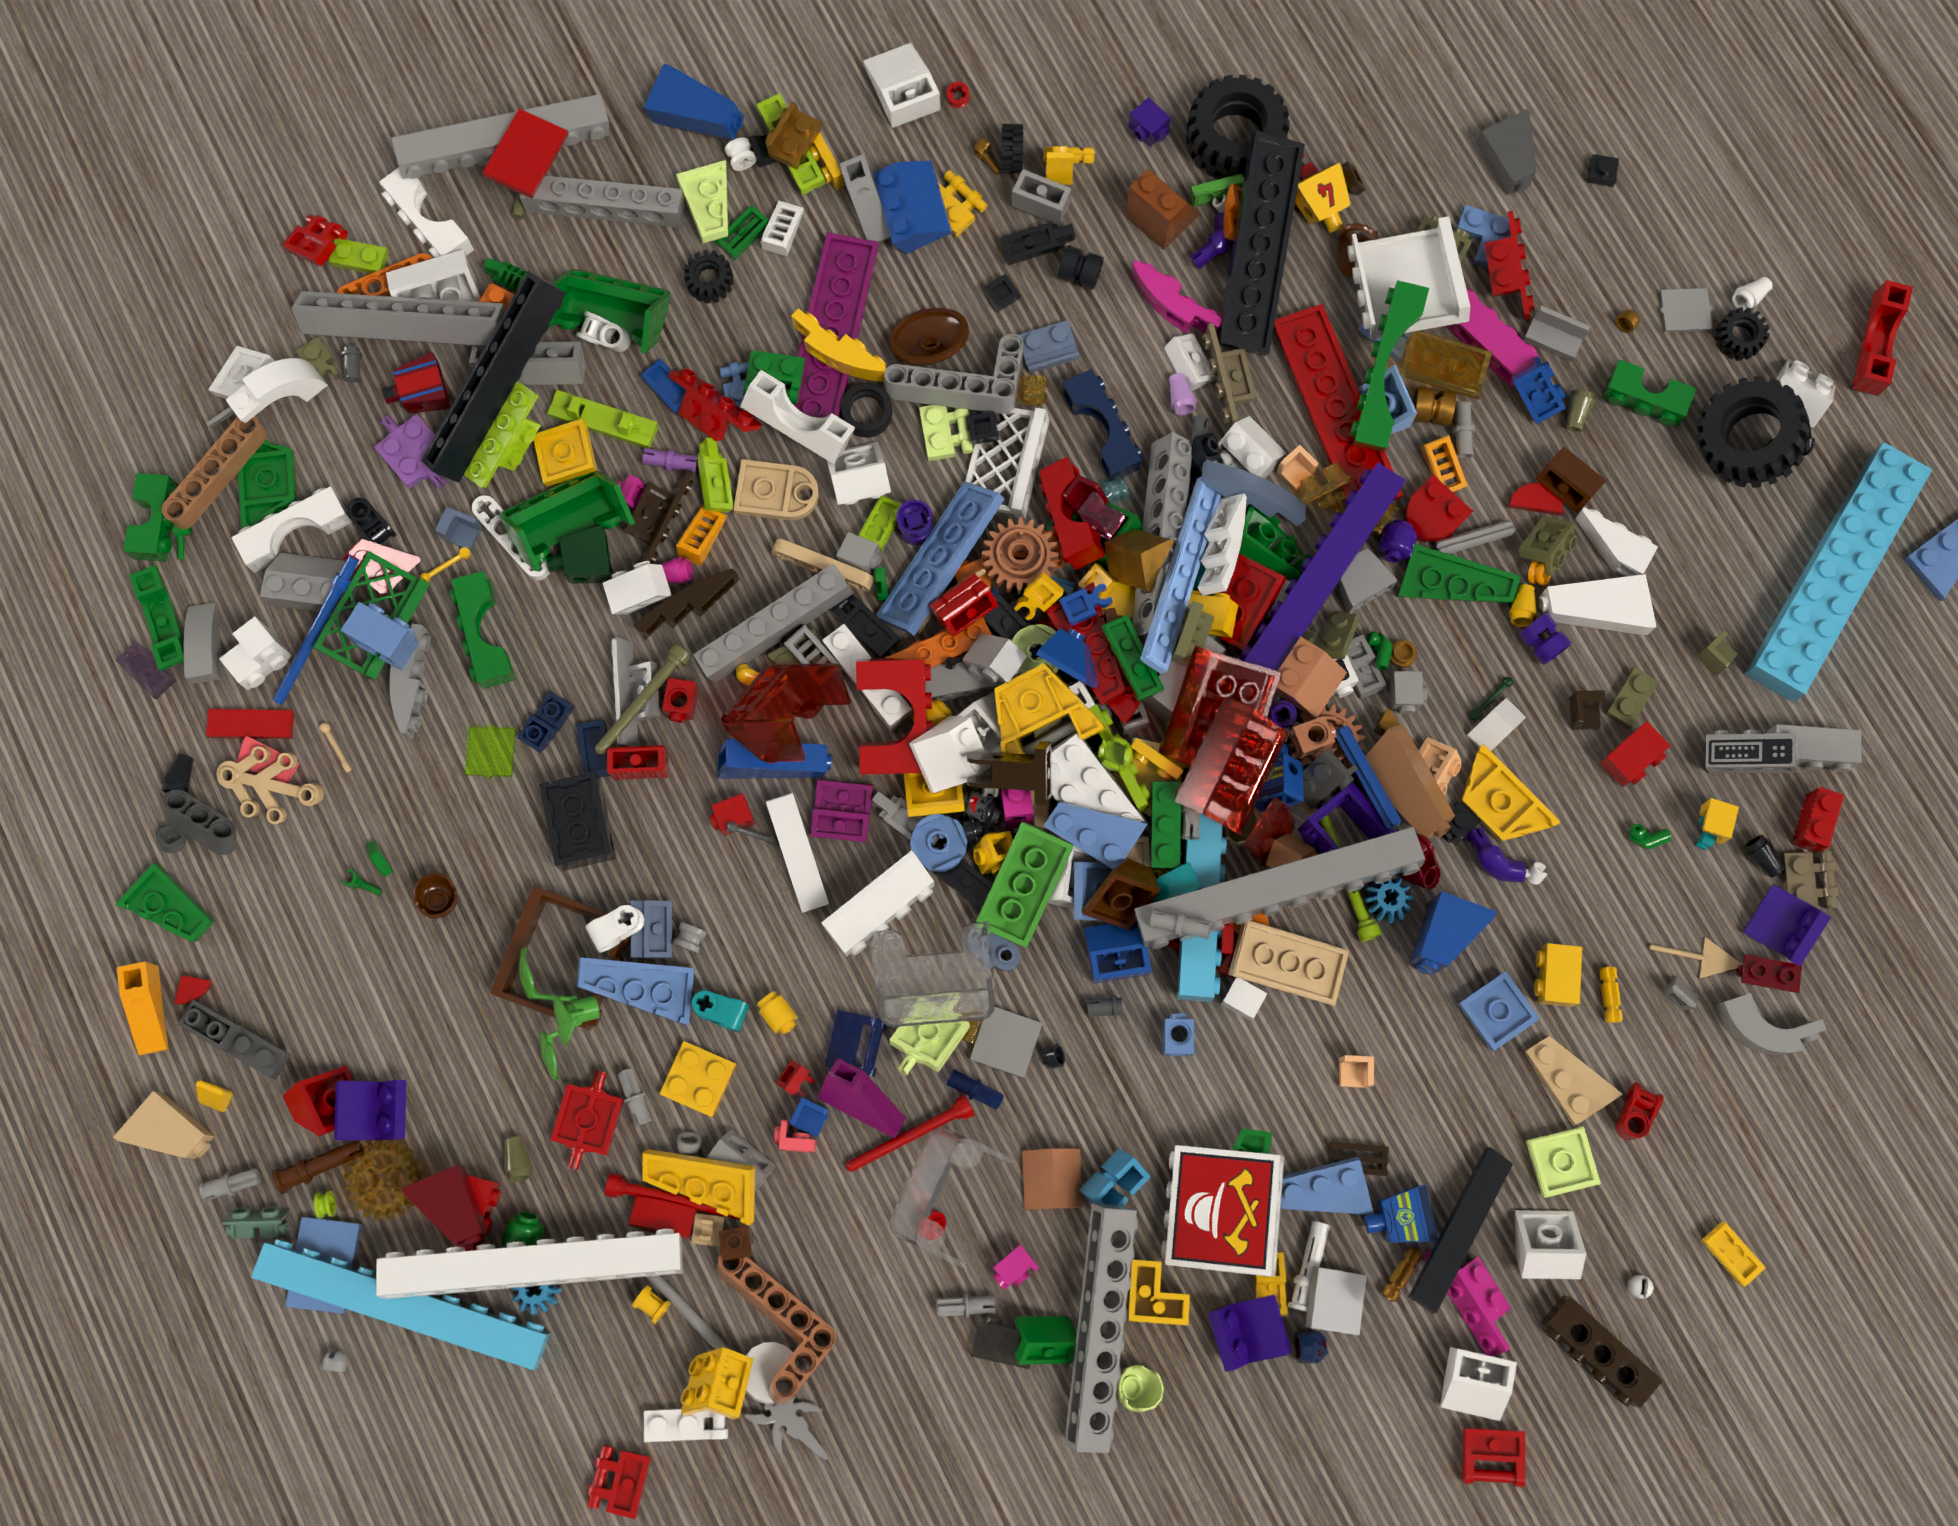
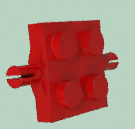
[550,1070,625,1170]

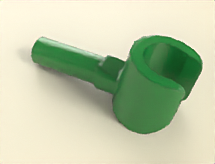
[172,525,193,560]
[341,869,383,896]

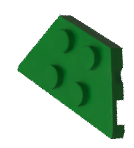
[236,440,297,529]

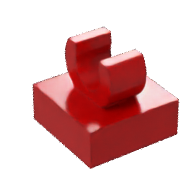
[775,1059,815,1097]

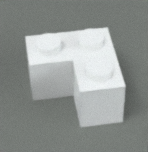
[219,617,292,690]

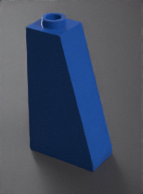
[644,64,744,140]
[717,739,832,779]

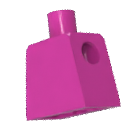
[999,789,1034,832]

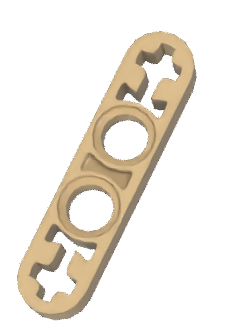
[771,539,874,592]

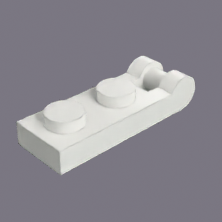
[644,1408,728,1442]

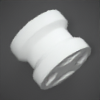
[725,137,757,171]

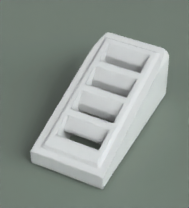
[761,201,804,256]

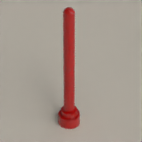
[845,1094,975,1172]
[604,1173,739,1219]

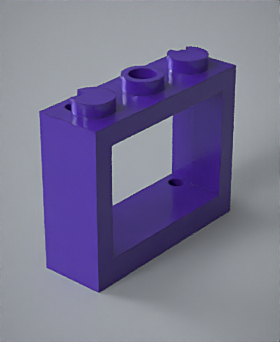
[1297,782,1396,894]

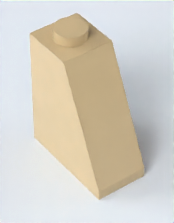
[113,1091,214,1159]

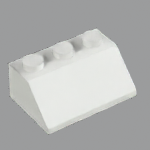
[386,249,481,302]

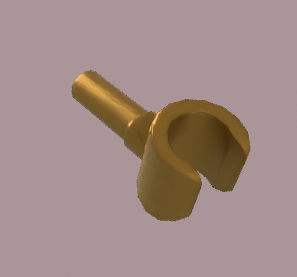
[973,138,1001,175]

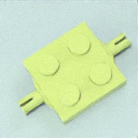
[889,991,970,1076]

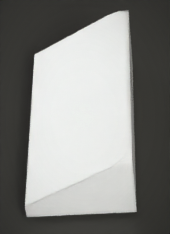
[1165,333,1217,391]

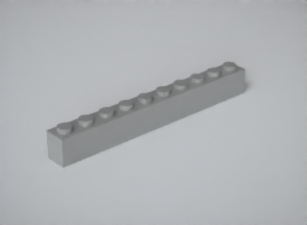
[1135,827,1425,949]

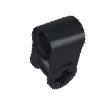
[347,497,397,545]

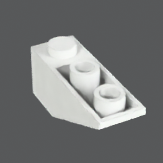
[1575,507,1658,577]

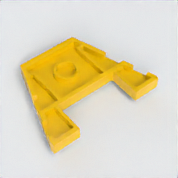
[994,663,1106,754]

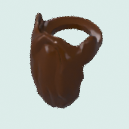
[1337,223,1378,278]

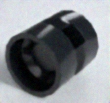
[1057,245,1104,290]

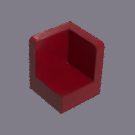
[1063,475,1109,523]

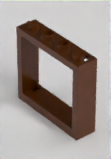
[489,886,630,1031]

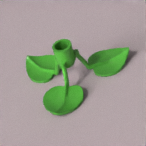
[519,947,600,1080]

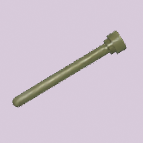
[595,644,692,754]

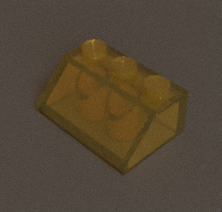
[1400,330,1492,400]

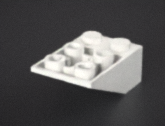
[863,43,940,128]

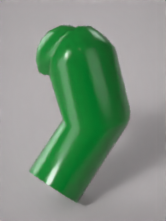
[1628,824,1672,849]

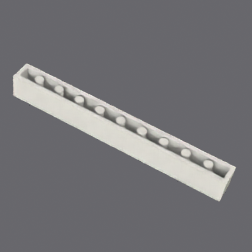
[376,1229,683,1299]

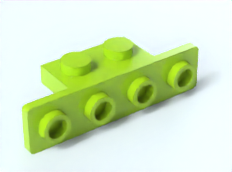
[464,382,541,488]

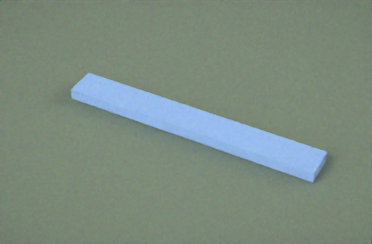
[1140,476,1221,674]

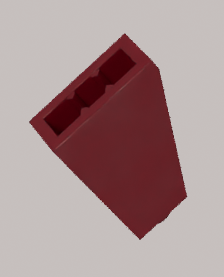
[401,1165,488,1247]

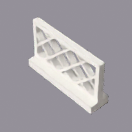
[966,408,1050,520]

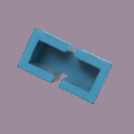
[1079,1148,1151,1205]

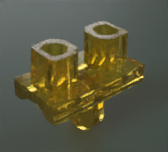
[1300,462,1353,512]

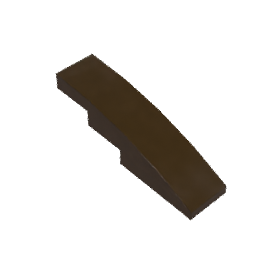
[633,568,739,640]

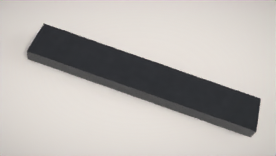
[1408,1147,1513,1314]

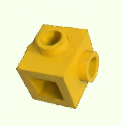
[973,831,1013,875]

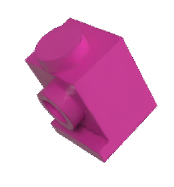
[993,1245,1039,1290]

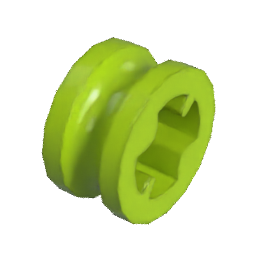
[314,1190,337,1219]

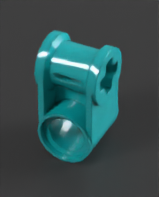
[692,990,750,1032]

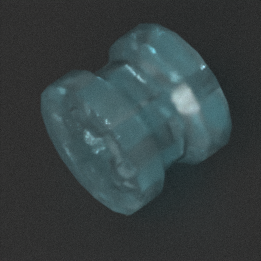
[1101,475,1130,505]

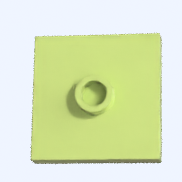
[1526,1127,1601,1198]

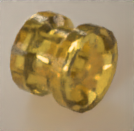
[1021,375,1047,406]

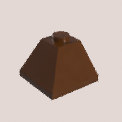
[1081,859,1161,930]

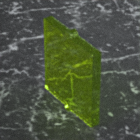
[465,725,516,779]

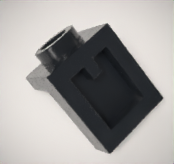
[1442,801,1481,845]

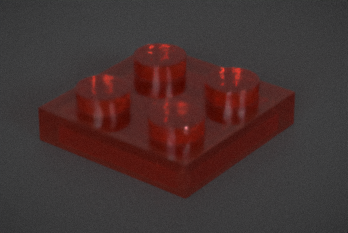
[1244,797,1295,868]

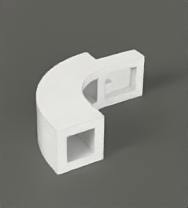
[226,358,328,423]

